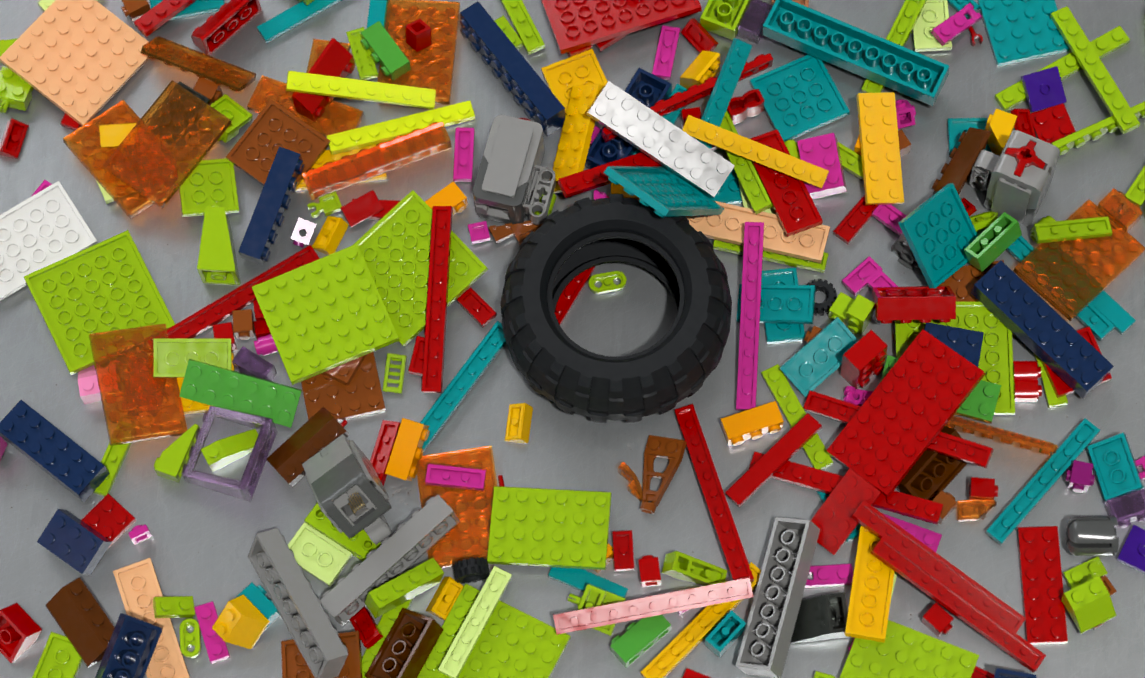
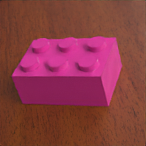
[797,133,847,200]

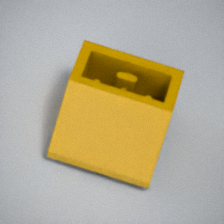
[680,50,721,89]

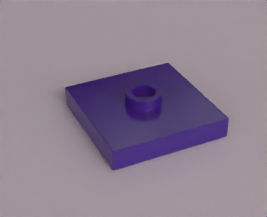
[1021,66,1067,112]
[1117,525,1145,574]

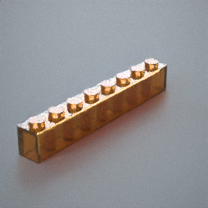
[302,121,452,200]

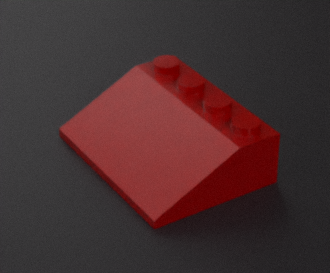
[872,286,956,324]

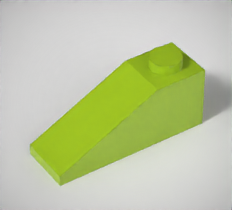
[154,424,201,483]
[201,429,264,473]
[661,551,727,585]

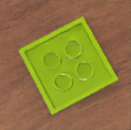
[176,158,239,217]

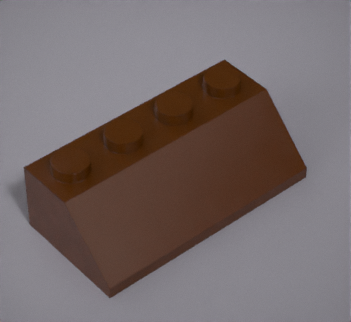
[932,127,992,195]
[267,407,349,487]
[896,426,968,501]
[46,577,115,668]
[365,608,443,678]

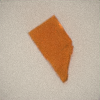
[618,462,643,501]
[957,500,997,522]

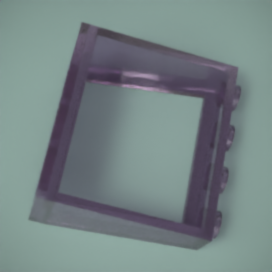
[182,406,278,502]

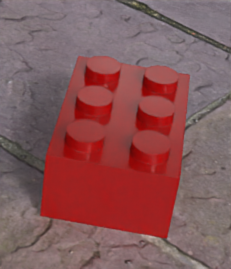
[840,330,888,389]

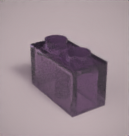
[737,0,773,44]
[232,346,277,381]
[1105,489,1145,528]

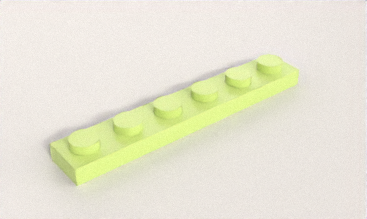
[438,566,512,678]

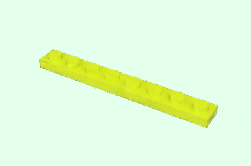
[286,71,436,109]
[326,100,475,155]

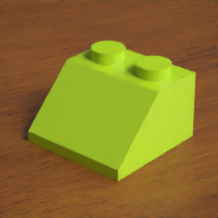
[1061,576,1116,634]

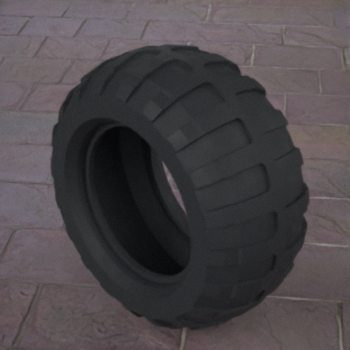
[501,194,732,423]

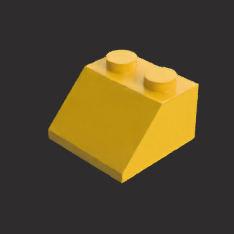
[985,109,1017,156]
[212,594,270,649]

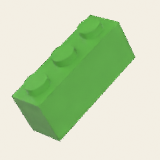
[360,21,411,81]
[964,212,1022,272]
[610,615,671,668]

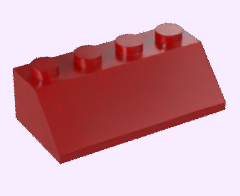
[191,0,262,57]
[292,38,355,122]

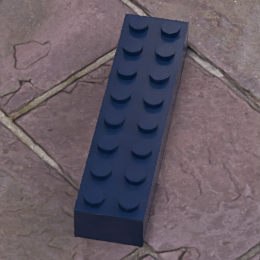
[459,1,565,136]
[971,260,1114,399]

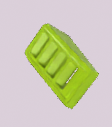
[383,353,407,394]

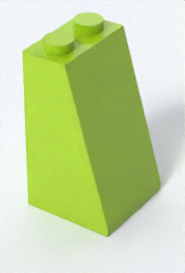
[197,204,241,285]

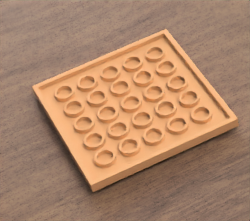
[0,0,157,128]

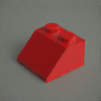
[0,603,42,663]

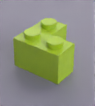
[828,292,875,335]

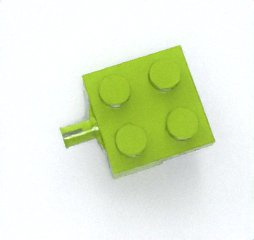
[0,66,33,113]
[567,584,626,636]

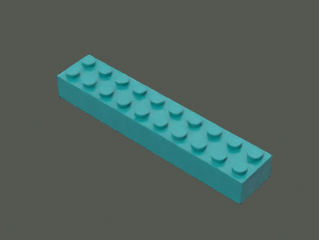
[763,0,949,106]

